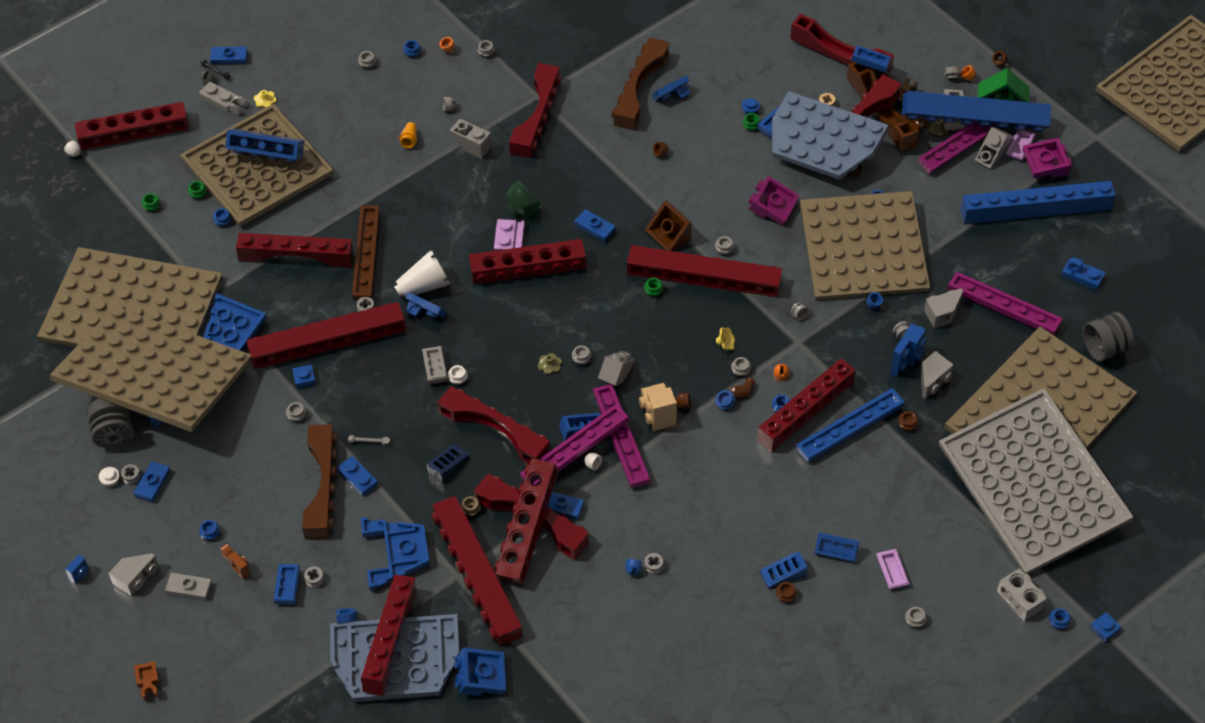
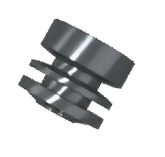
[1083,312,1134,362]
[87,398,134,448]

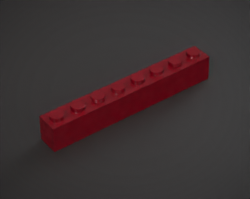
[627,245,782,298]
[247,302,406,369]
[431,496,523,647]

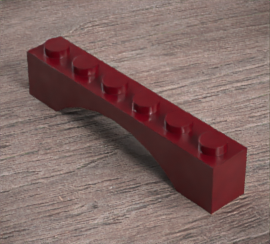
[790,13,894,79]
[509,63,562,158]
[852,75,901,118]
[235,233,354,268]
[437,386,550,465]
[474,474,589,561]
[361,574,416,696]

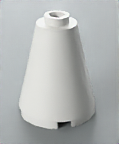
[395,251,450,298]

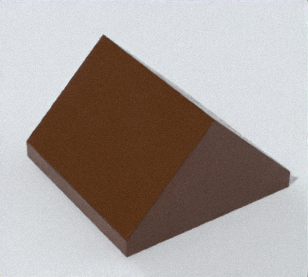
[645,200,692,251]

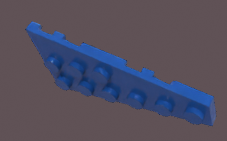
[204,293,267,352]

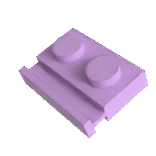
[494,219,525,251]

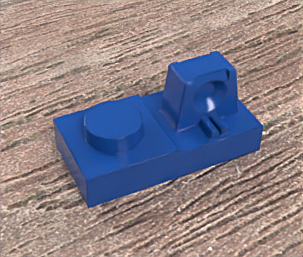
[652,75,690,101]
[1061,257,1106,290]
[406,292,447,318]

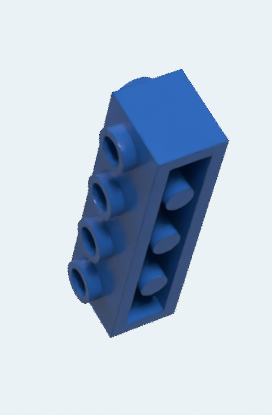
[225,129,305,162]

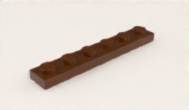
[352,206,380,300]

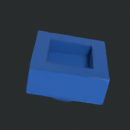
[292,364,316,389]
[65,554,89,584]
[1090,612,1121,642]

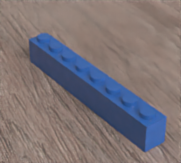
[902,91,1051,132]
[960,181,1115,224]

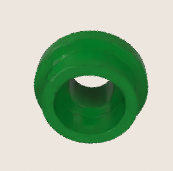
[743,113,761,130]
[188,181,207,198]
[142,193,161,211]
[644,278,663,296]

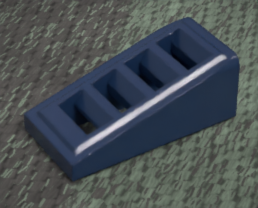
[427,444,469,483]

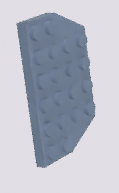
[772,91,889,180]
[330,614,460,702]

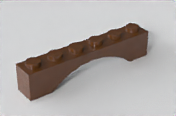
[611,37,669,131]
[847,62,919,152]
[302,424,338,539]

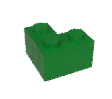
[978,68,1030,102]

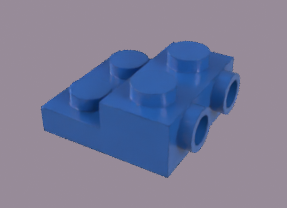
[890,323,927,377]
[454,648,506,696]

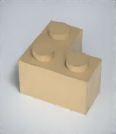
[639,383,677,431]

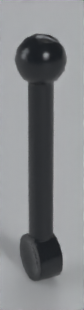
[201,59,230,80]

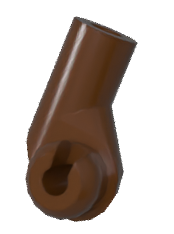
[728,378,755,398]

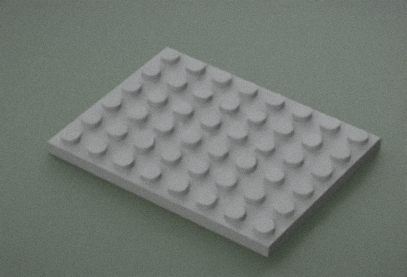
[939,388,1133,574]

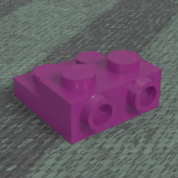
[1022,138,1072,179]
[748,176,800,225]

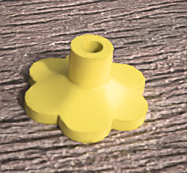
[254,90,276,108]
[716,327,735,350]

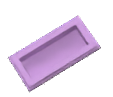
[1005,130,1036,161]
[876,549,909,590]

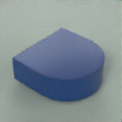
[336,608,358,623]

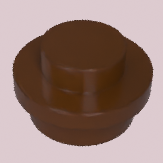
[898,411,919,431]
[776,582,797,603]

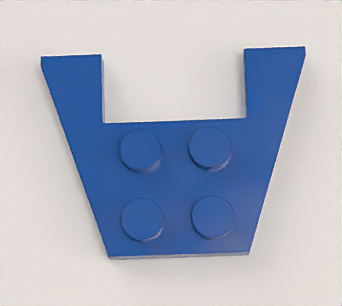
[360,517,430,591]

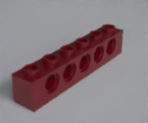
[74,102,189,150]
[469,239,586,284]
[757,359,856,453]
[494,458,559,586]

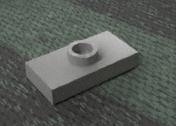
[422,346,448,384]
[165,573,212,600]

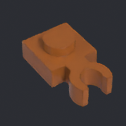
[220,544,250,580]
[134,661,160,701]

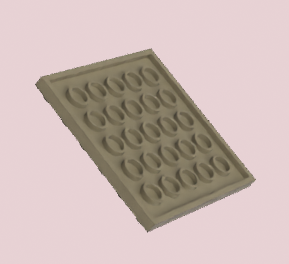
[180,104,334,227]
[800,191,930,301]

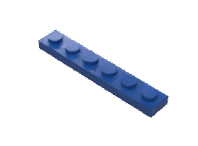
[796,388,905,462]

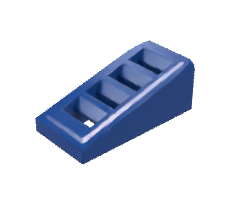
[559,413,600,440]
[760,552,807,589]

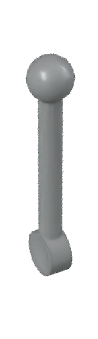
[348,435,390,446]

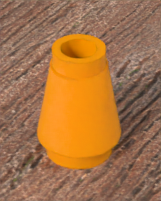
[399,122,417,148]

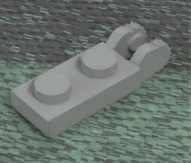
[199,82,249,115]

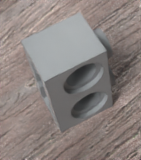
[997,568,1047,621]

